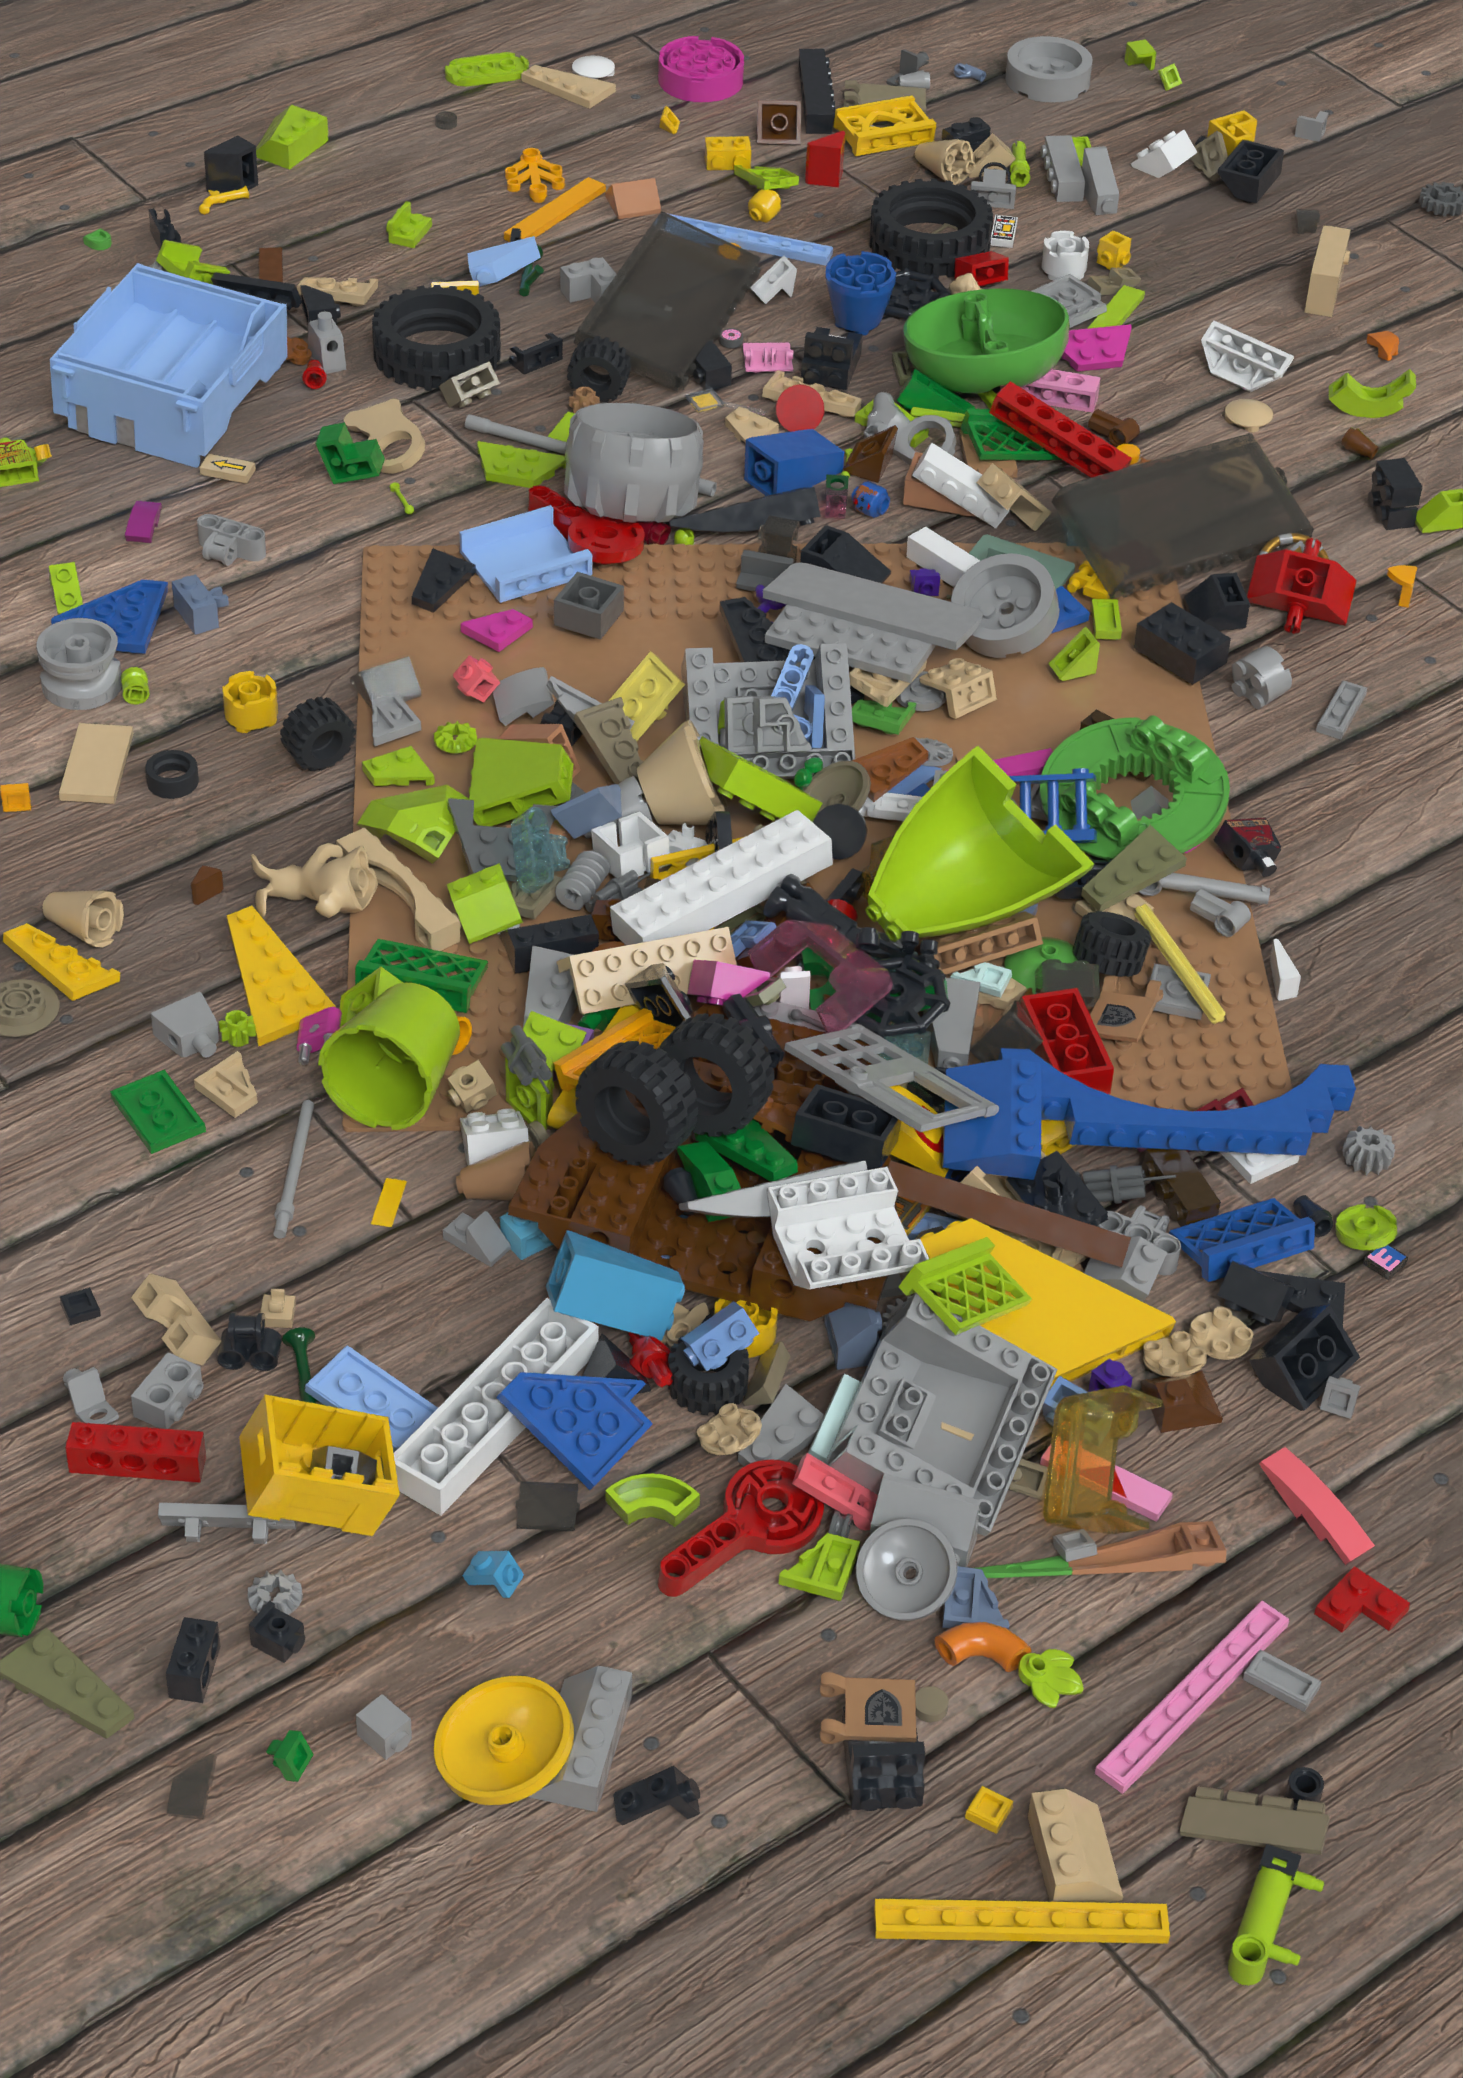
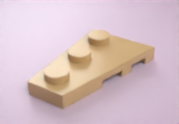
[297,277,378,306]

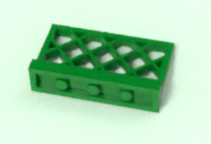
[961,409,1062,460]
[355,939,488,1013]

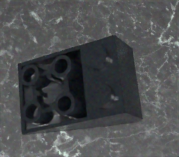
[800,525,891,584]

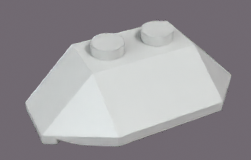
[1201,320,1294,392]

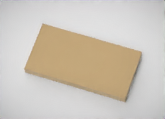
[59,723,134,804]

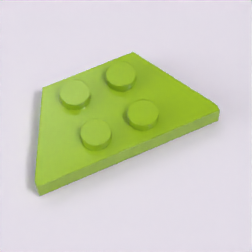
[734,165,799,190]
[477,441,566,488]

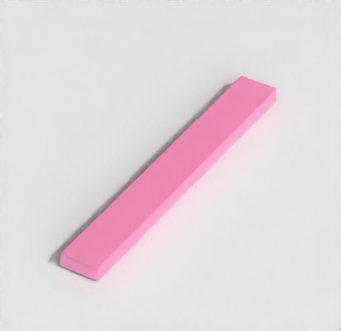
[1095,1601,1289,1794]

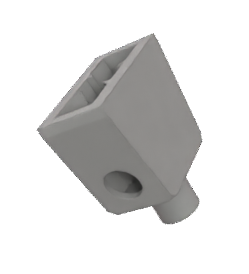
[308,312,346,374]
[151,991,219,1058]

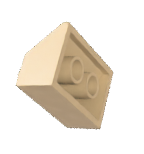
[1028,1789,1123,1903]

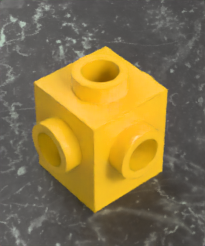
[1097,230,1131,270]

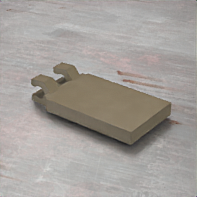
[844,80,926,114]

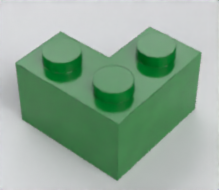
[315,422,385,484]

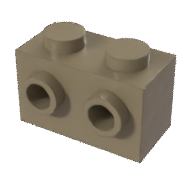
[439,361,500,408]

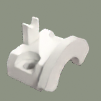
[668,823,708,866]

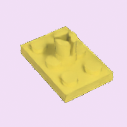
[609,651,685,741]

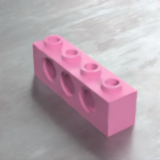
[1000,369,1101,413]

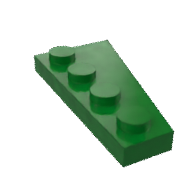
[695,1119,798,1182]

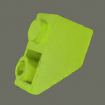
[1415,489,1463,533]

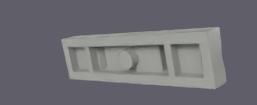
[158,1503,297,1544]

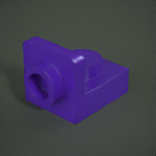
[909,569,940,596]

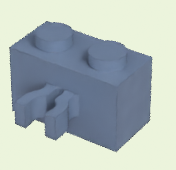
[172,574,229,635]

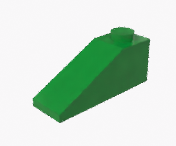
[897,369,975,414]
[677,1141,741,1222]

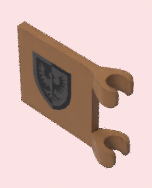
[1090,975,1164,1043]
[820,1672,916,1744]

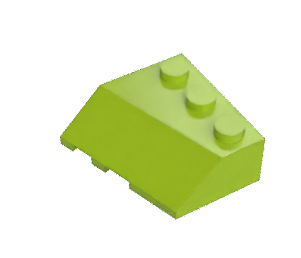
[256,105,329,170]

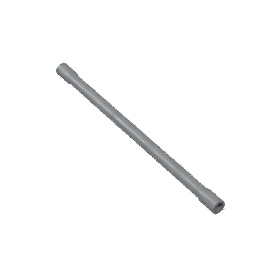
[465,414,717,497]

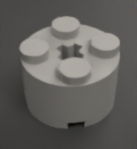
[1232,646,1292,709]

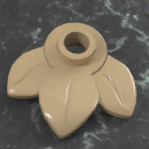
[660,1302,710,1348]

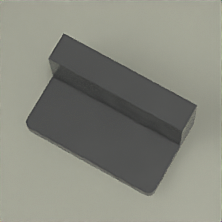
[736,550,794,592]

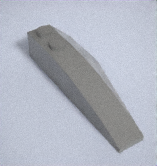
[679,1161,867,1218]

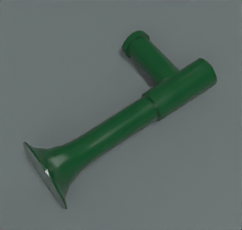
[519,244,544,296]
[282,1327,319,1404]

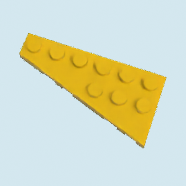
[227,906,336,1047]

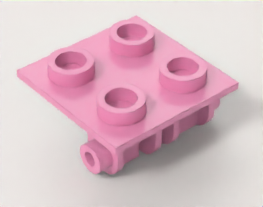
[743,343,793,373]

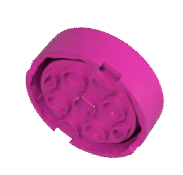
[658,36,744,102]

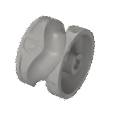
[36,618,122,710]

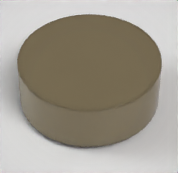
[526,1121,549,1150]
[915,1686,949,1722]

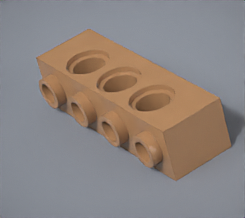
[919,911,1043,975]

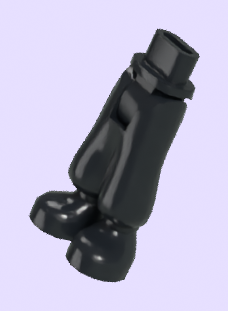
[763,874,860,949]

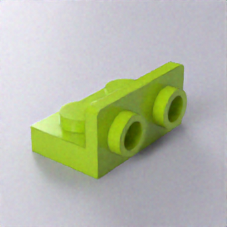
[386,201,432,248]

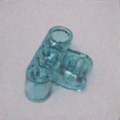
[511,807,570,894]

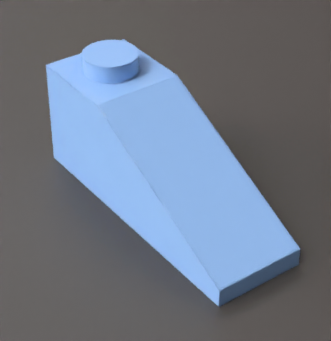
[467,236,541,287]

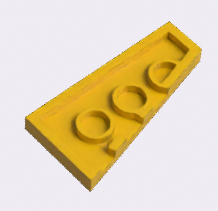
[3,923,120,1001]

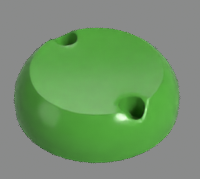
[903,288,1070,393]

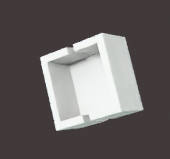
[591,811,670,878]

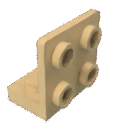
[919,658,997,719]

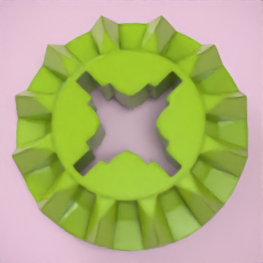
[434,721,477,753]

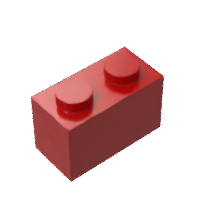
[955,251,1009,286]

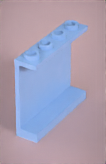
[459,505,592,603]

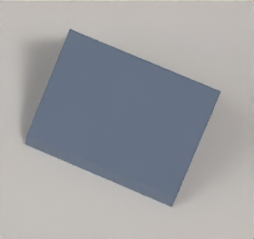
[551,784,622,839]

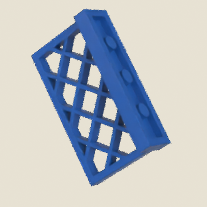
[1169,1198,1315,1282]

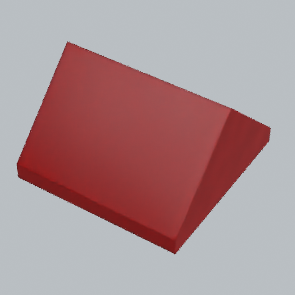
[805,130,845,188]

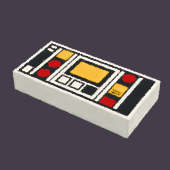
[991,215,1018,248]

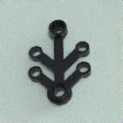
[856,927,940,976]

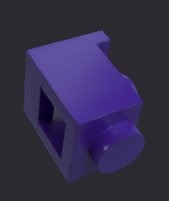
[1088,1358,1134,1411]

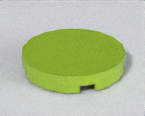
[1335,1204,1397,1250]

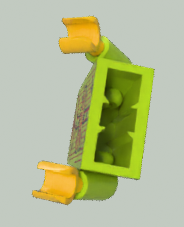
[0,438,52,487]

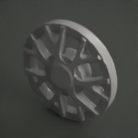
[915,738,953,766]

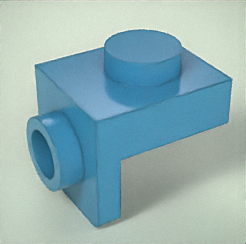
[462,1551,524,1598]

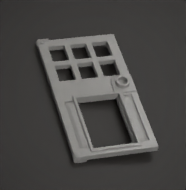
[784,1024,999,1132]

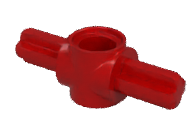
[628,1332,673,1388]

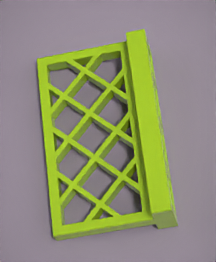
[898,1237,1032,1335]

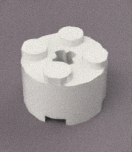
[1042,231,1089,281]

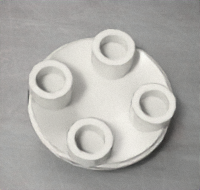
[572,55,615,80]

